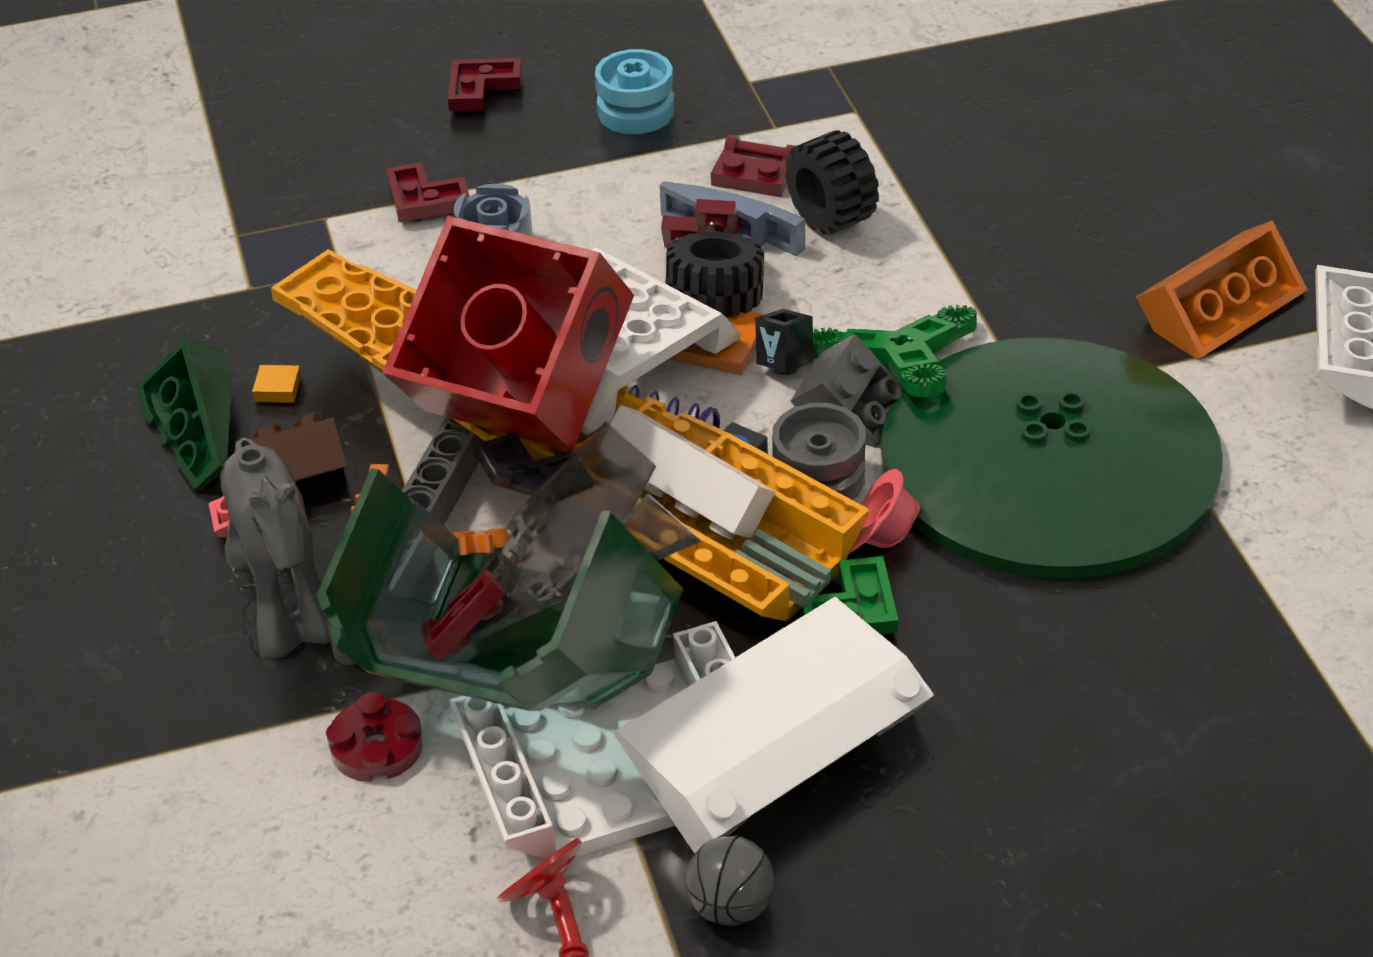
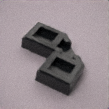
[475,432,593,502]

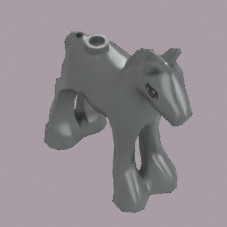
[220,438,330,658]

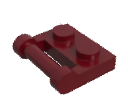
[710,135,796,197]

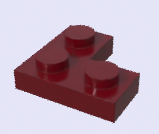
[447,58,522,112]
[386,162,470,222]
[661,199,741,248]

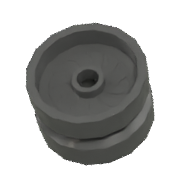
[772,403,866,500]

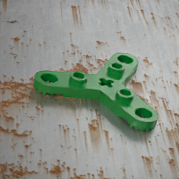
[813,305,977,397]

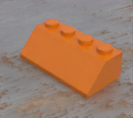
[1136,220,1308,359]

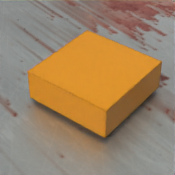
[252,365,301,403]

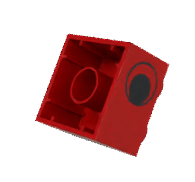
[382,216,634,451]

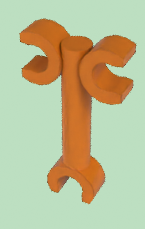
[449,527,513,555]

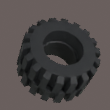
[785,130,879,235]
[665,232,764,317]

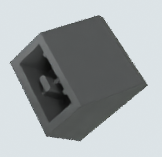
[790,334,903,446]

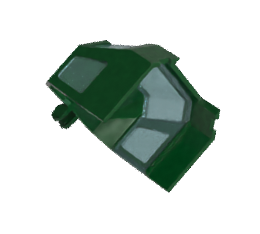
[316,468,683,711]

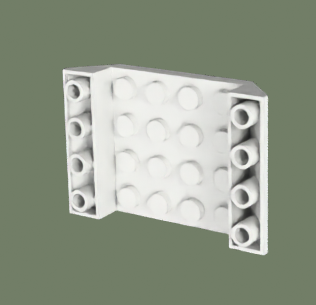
[449,621,735,859]

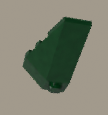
[136,337,232,491]

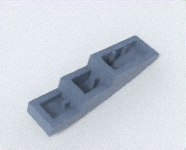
[659,181,805,256]

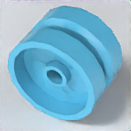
[595,49,674,134]

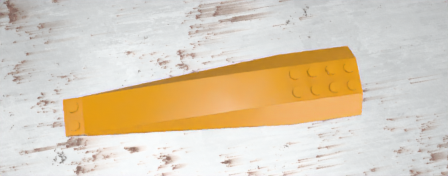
[271,249,869,621]

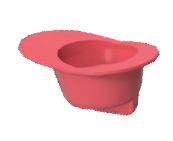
[849,469,920,553]

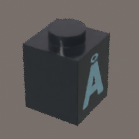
[755,309,813,375]

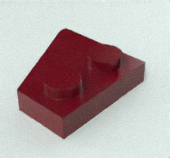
[421,570,505,662]

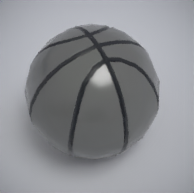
[685,836,775,926]

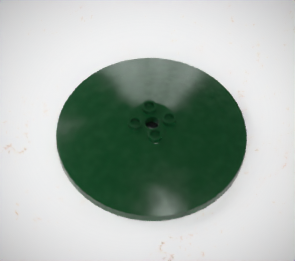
[881,338,1223,579]

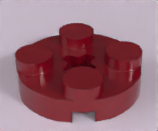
[326,692,422,781]

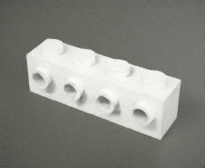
[596,405,775,540]

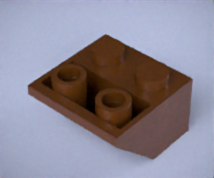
[251,413,347,482]

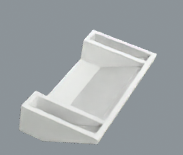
[614,597,934,853]

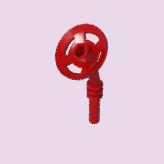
[496,837,589,957]

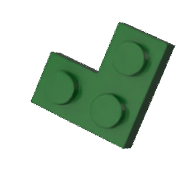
[801,556,899,634]

